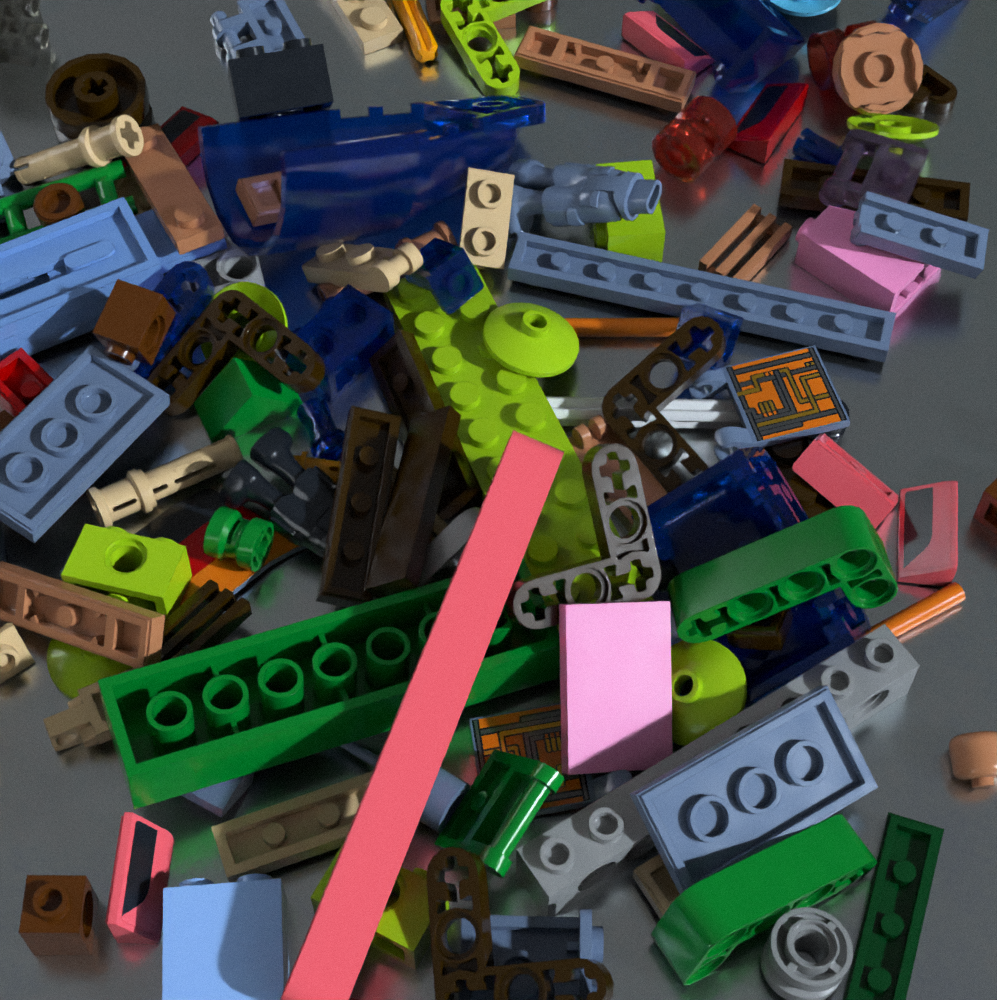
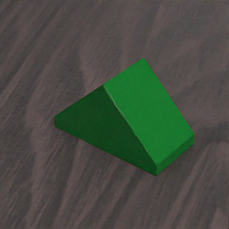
[193,357,305,444]

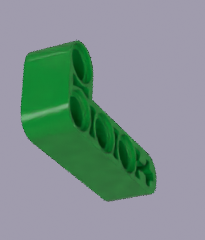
[667,505,898,643]
[651,814,877,986]

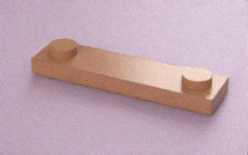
[514,25,696,114]
[121,123,225,255]
[0,561,165,669]

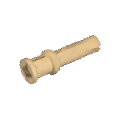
[14,114,144,186]
[86,435,243,528]

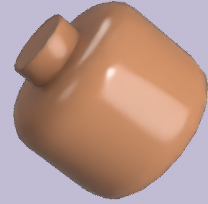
[949,731,997,788]

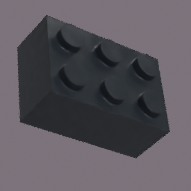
[228,38,334,129]

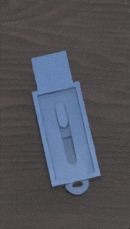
[0,197,227,361]

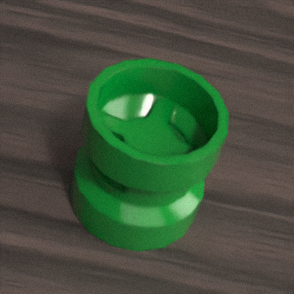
[203,506,275,572]

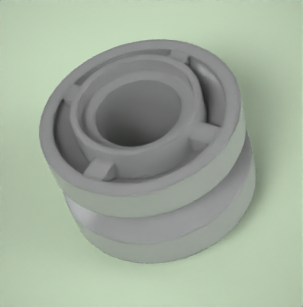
[761,907,853,1000]

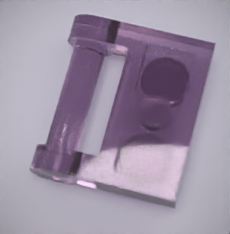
[819,129,929,209]

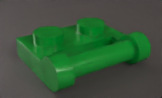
[434,749,565,878]

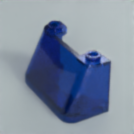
[631,446,871,705]

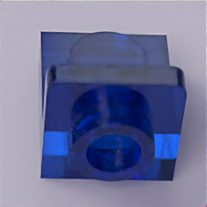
[404,238,484,314]

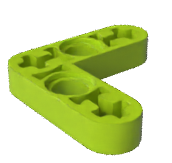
[440,0,546,101]

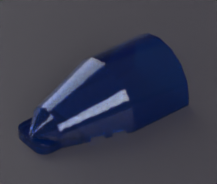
[198,95,545,256]

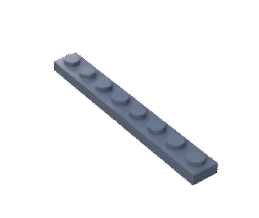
[508,231,896,363]

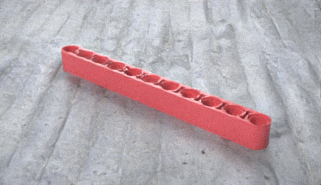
[280,430,564,1000]

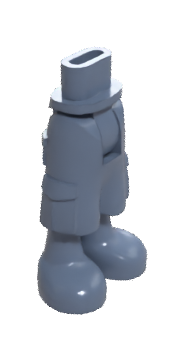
[508,159,662,239]

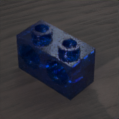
[285,284,395,405]

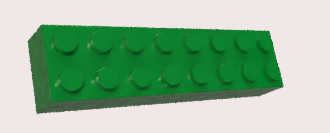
[98,558,560,810]

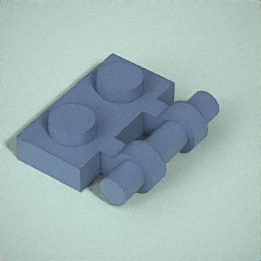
[210,0,305,63]

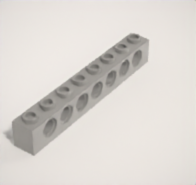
[516,624,920,916]

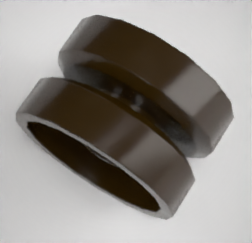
[45,53,155,169]

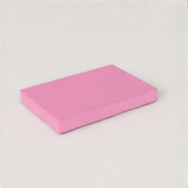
[559,600,673,775]

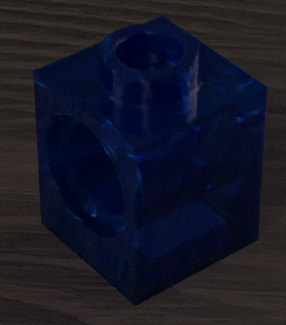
[672,303,744,371]

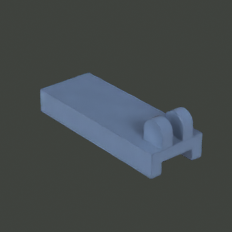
[850,191,989,279]

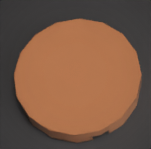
[832,23,923,116]

